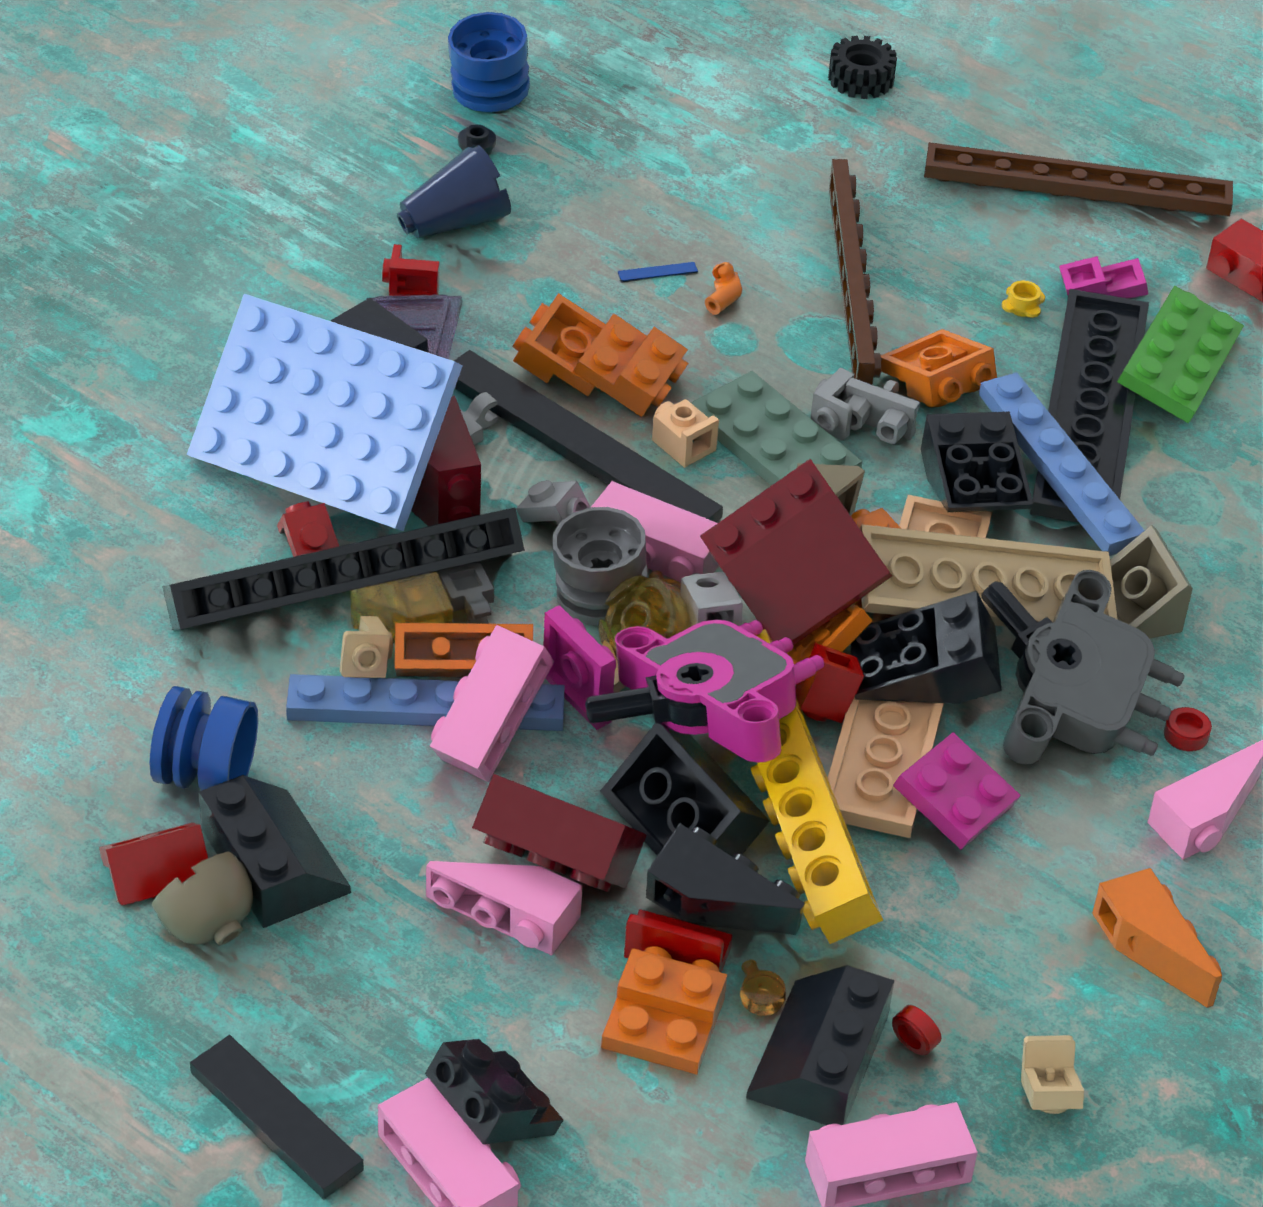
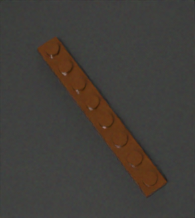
[924,142,1233,217]
[829,159,881,385]

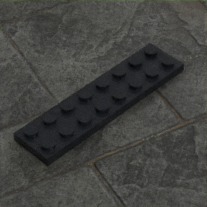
[1030,289,1149,523]

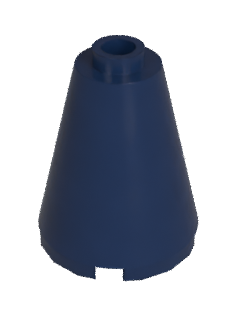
[397,145,511,238]

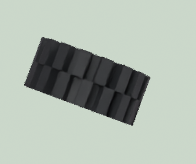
[828,35,897,99]

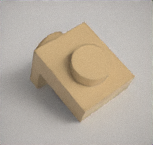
[340,616,393,678]
[1021,1035,1084,1114]

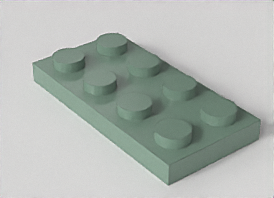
[690,371,863,486]

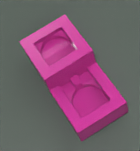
[1059,256,1148,299]

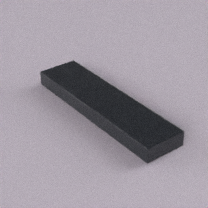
[190,1035,364,1200]

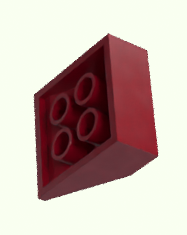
[700,459,892,645]

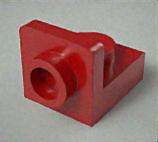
[382,244,440,303]

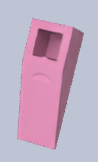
[426,861,582,956]

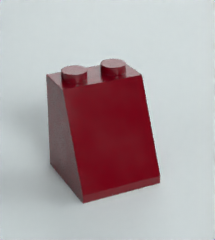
[411,396,481,526]

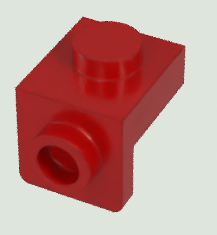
[277,501,339,557]

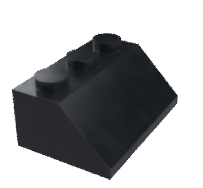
[600,723,770,856]
[199,775,351,928]
[746,965,895,1125]

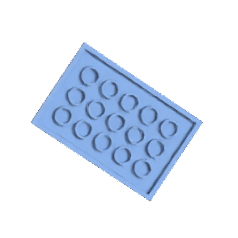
[187,294,463,531]

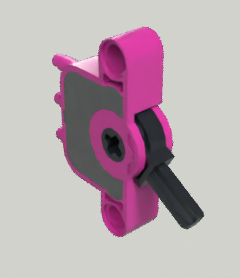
[585,620,824,763]

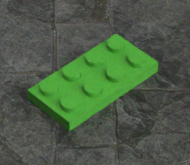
[1117,285,1244,424]

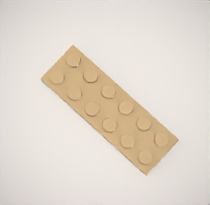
[859,524,1117,626]

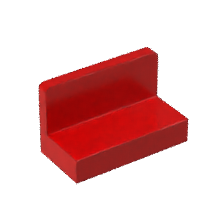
[99,822,208,905]
[624,909,733,973]

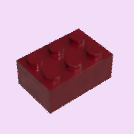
[472,773,647,892]

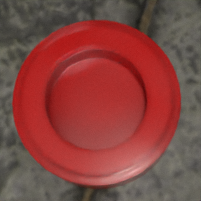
[1164,707,1212,751]
[892,1005,942,1055]

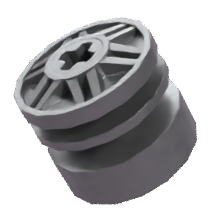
[553,507,648,626]

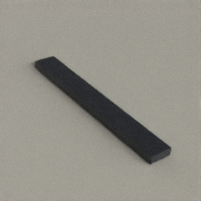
[454,350,723,522]

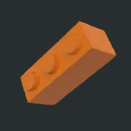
[395,623,533,677]

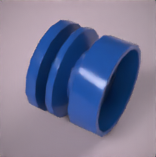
[448,12,530,112]
[149,686,259,791]

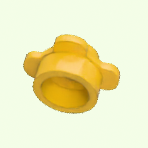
[1001,280,1045,318]

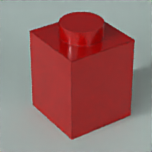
[795,643,864,723]

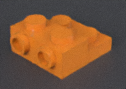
[512,293,605,397]
[573,314,689,417]
[881,329,997,407]
[601,947,728,1075]

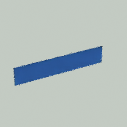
[618,262,698,281]

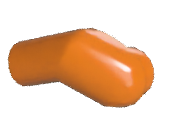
[705,262,742,315]

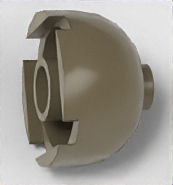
[152,852,253,946]

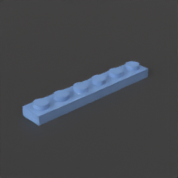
[979,372,1145,556]
[286,674,565,731]

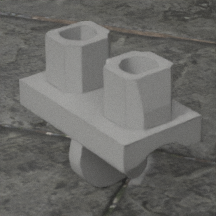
[844,378,920,445]

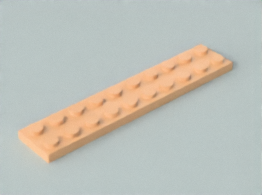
[828,495,992,838]

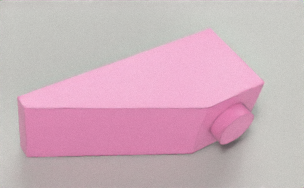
[1147,740,1263,860]

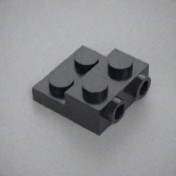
[425,1039,564,1145]

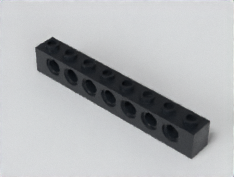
[162,507,525,630]

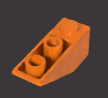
[1092,868,1222,1008]

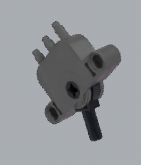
[981,570,1185,765]

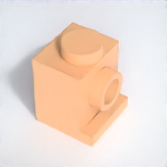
[652,399,719,468]

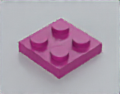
[543,605,616,730]
[893,732,1021,850]

